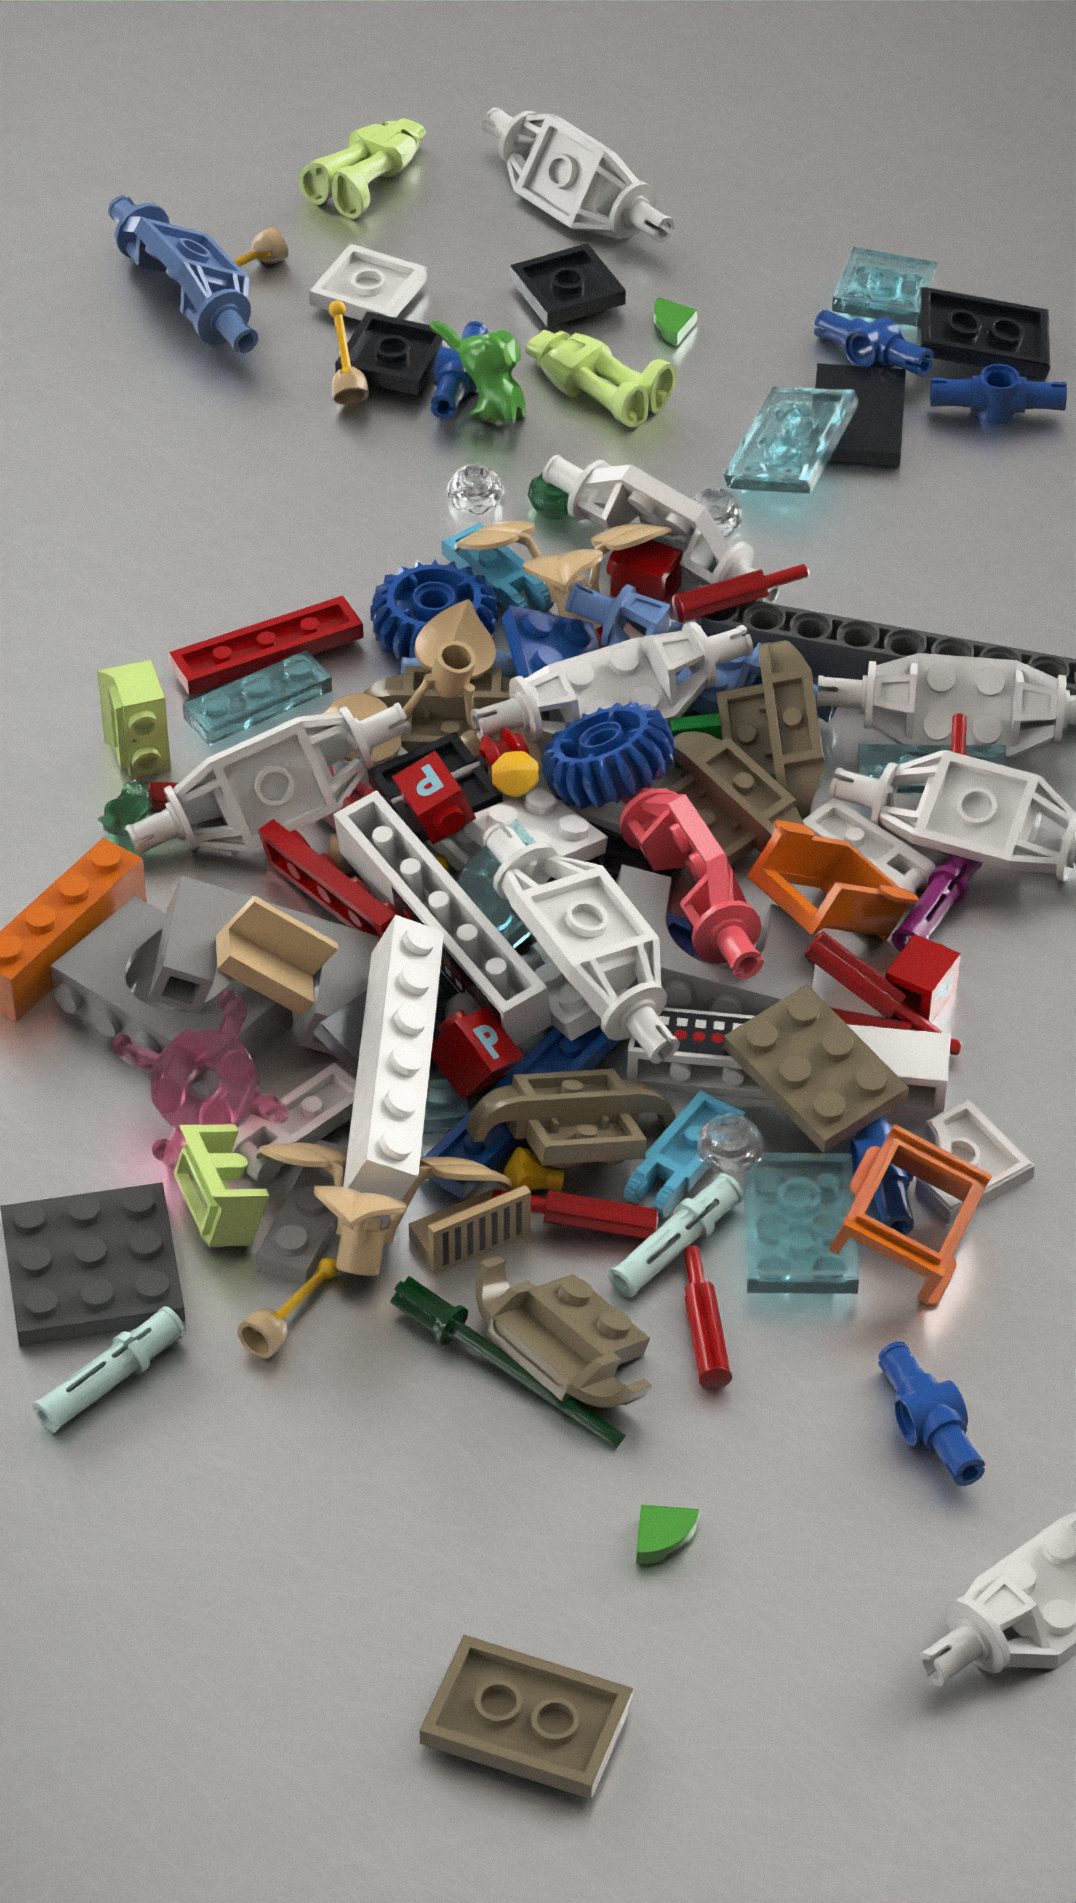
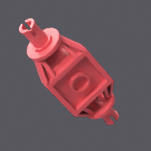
[618,788,764,979]

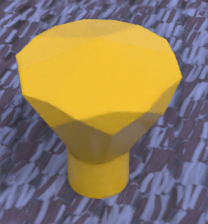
[492,751,539,798]
[504,1147,564,1193]

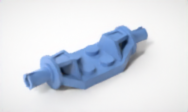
[108,195,258,354]
[565,582,837,723]

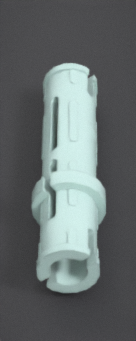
[608,1173,744,1298]
[33,1306,186,1433]

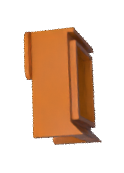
[747,820,919,941]
[829,1124,992,1306]

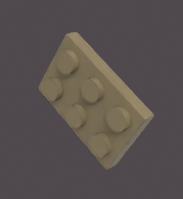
[723,984,909,1153]
[419,1635,633,1800]

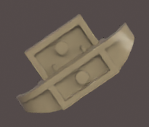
[716,640,826,820]
[364,666,550,752]
[667,731,804,865]
[466,1069,676,1168]
[476,1255,652,1408]

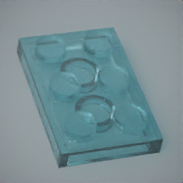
[724,386,859,494]
[743,1152,859,1294]

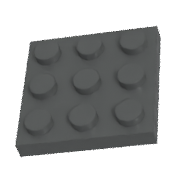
[0,1182,186,1346]

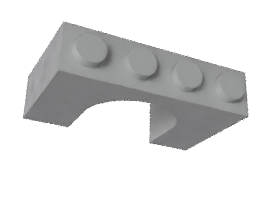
[616,864,819,1016]
[149,875,379,1056]
[51,896,293,1097]

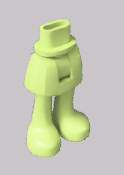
[298,118,426,219]
[525,330,677,427]

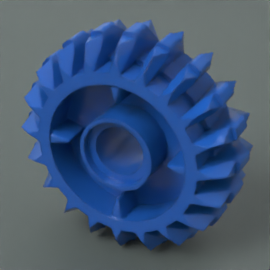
[370,559,498,661]
[541,702,676,809]

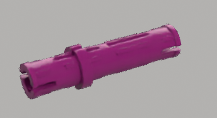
[891,855,983,952]

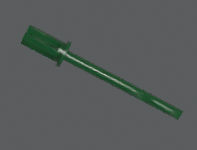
[390,1276,626,1449]

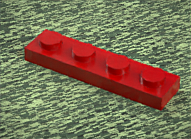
[169,596,364,695]
[258,819,401,942]

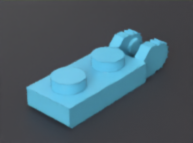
[441,523,555,612]
[623,1090,747,1219]

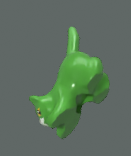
[429,321,526,426]

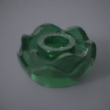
[527,472,570,520]
[97,779,153,836]

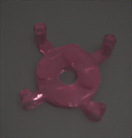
[111,990,289,1169]

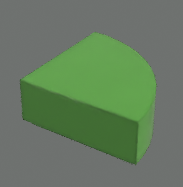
[654,297,697,346]
[636,1505,699,1564]

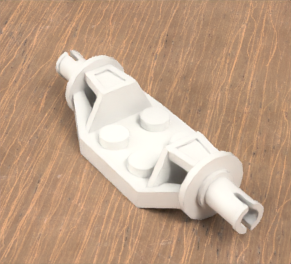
[482,107,674,243]
[542,455,781,604]
[471,622,753,743]
[816,653,1076,760]
[125,702,411,855]
[829,750,1076,881]
[483,821,680,1064]
[917,1511,1076,1686]

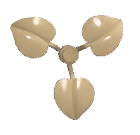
[454,521,674,626]
[324,599,543,779]
[256,1142,512,1276]

